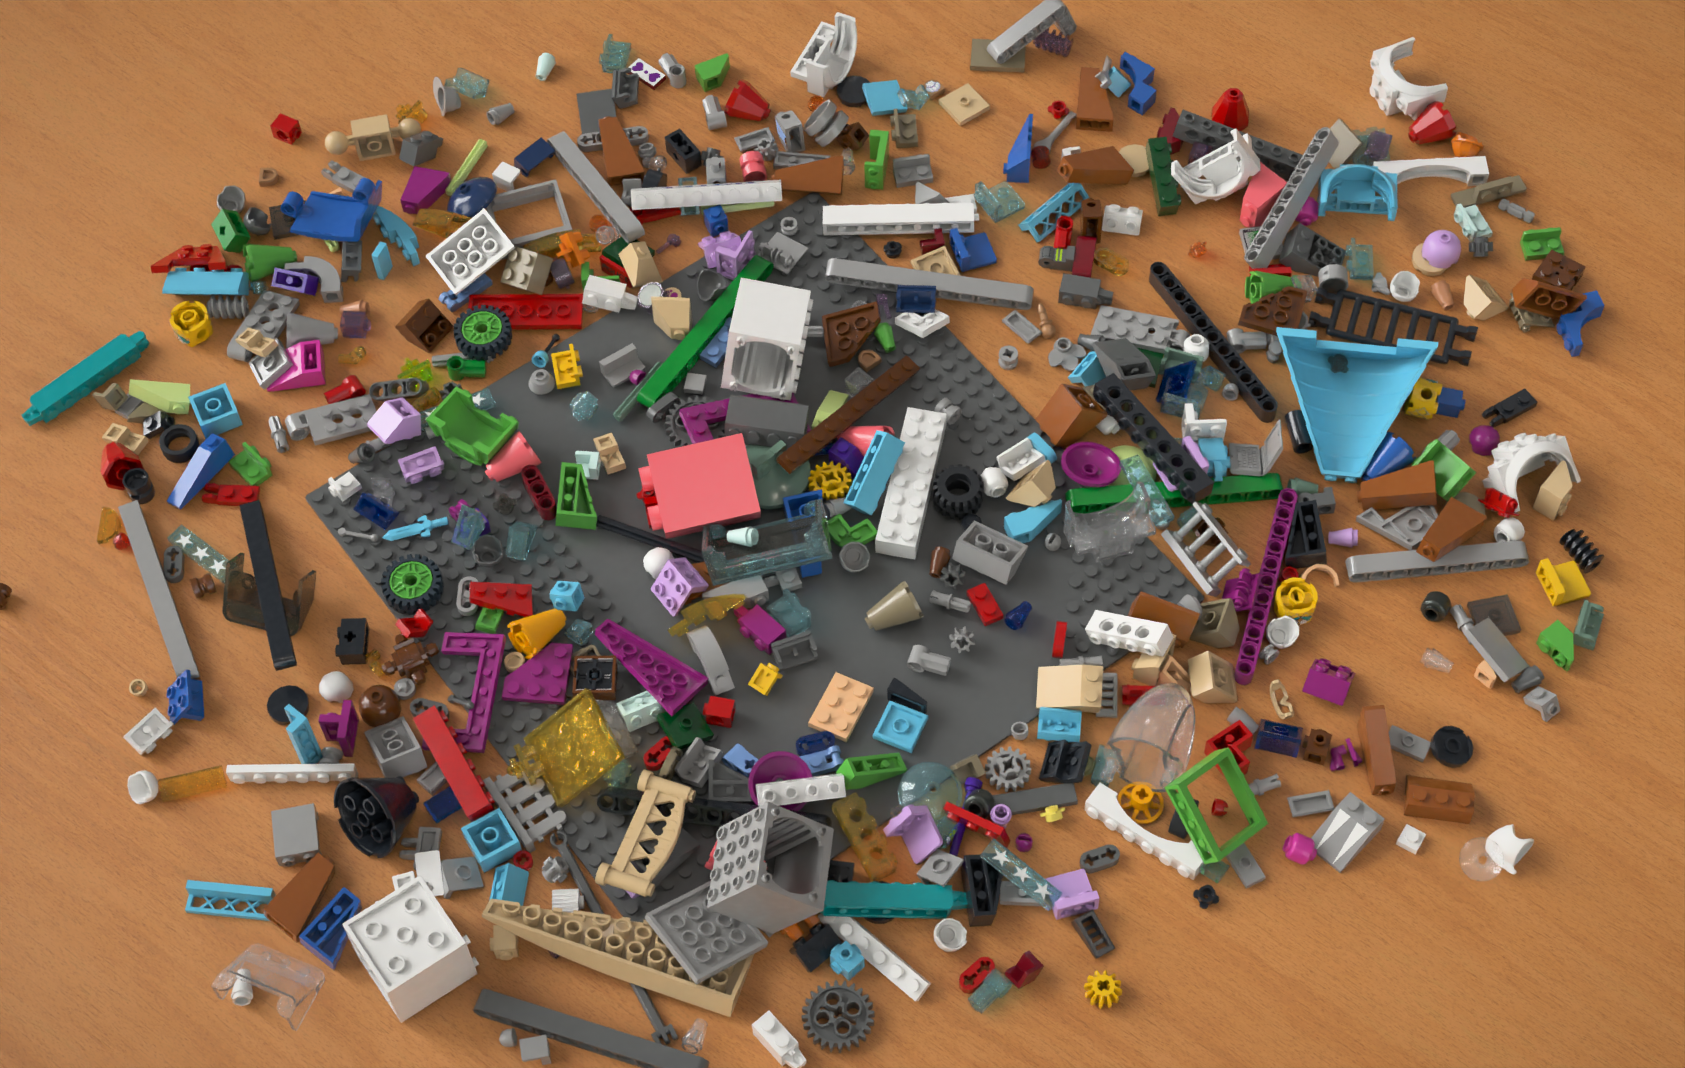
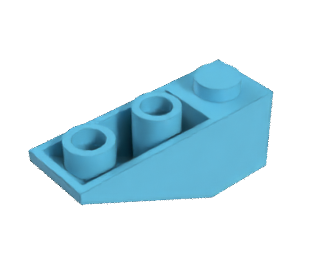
[1004,499,1062,543]

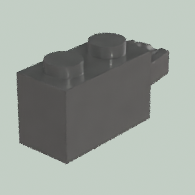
[399,131,443,166]
[1058,273,1113,309]

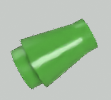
[874,322,896,353]

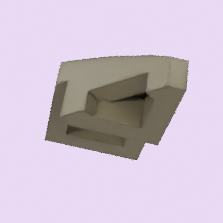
[127,402,166,423]

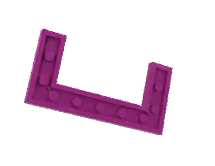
[679,393,811,444]
[422,632,506,753]

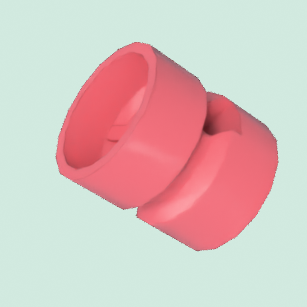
[739,151,767,182]

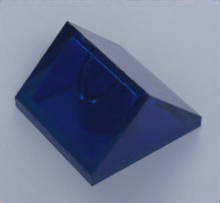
[1156,360,1197,409]
[1255,719,1303,758]

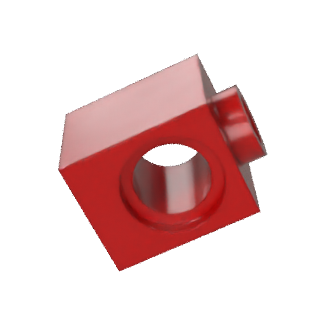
[270,113,302,145]
[703,696,736,728]

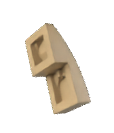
[235,327,278,358]
[102,423,149,455]
[593,433,626,475]

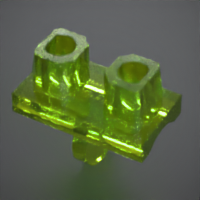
[397,357,433,388]

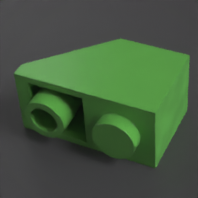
[694,53,730,92]
[1536,620,1574,672]

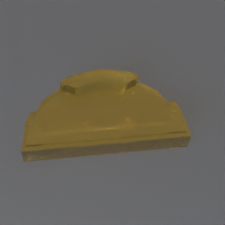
[97,507,121,544]

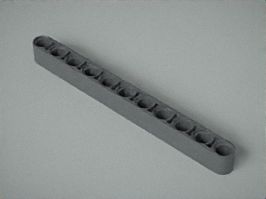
[473,989,709,1068]

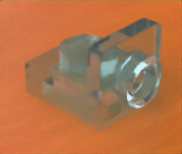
[897,84,929,110]
[1194,365,1226,391]

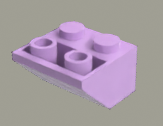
[367,397,421,444]

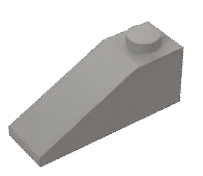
[702,571,769,608]

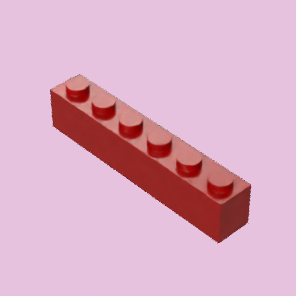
[413,705,495,822]

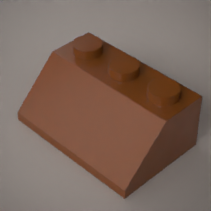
[1512,278,1587,320]
[1128,591,1200,648]
[1404,775,1475,824]

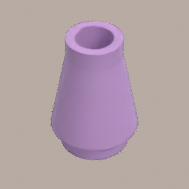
[1328,528,1358,548]
[990,804,1012,828]

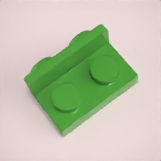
[1520,227,1564,261]
[228,442,273,486]

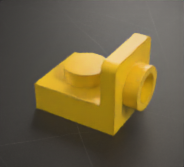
[748,663,783,696]

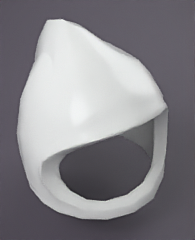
[1486,824,1534,875]

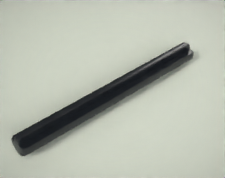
[596,515,707,563]

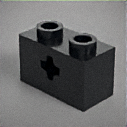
[664,128,702,174]
[335,618,370,665]

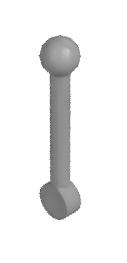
[338,528,378,542]

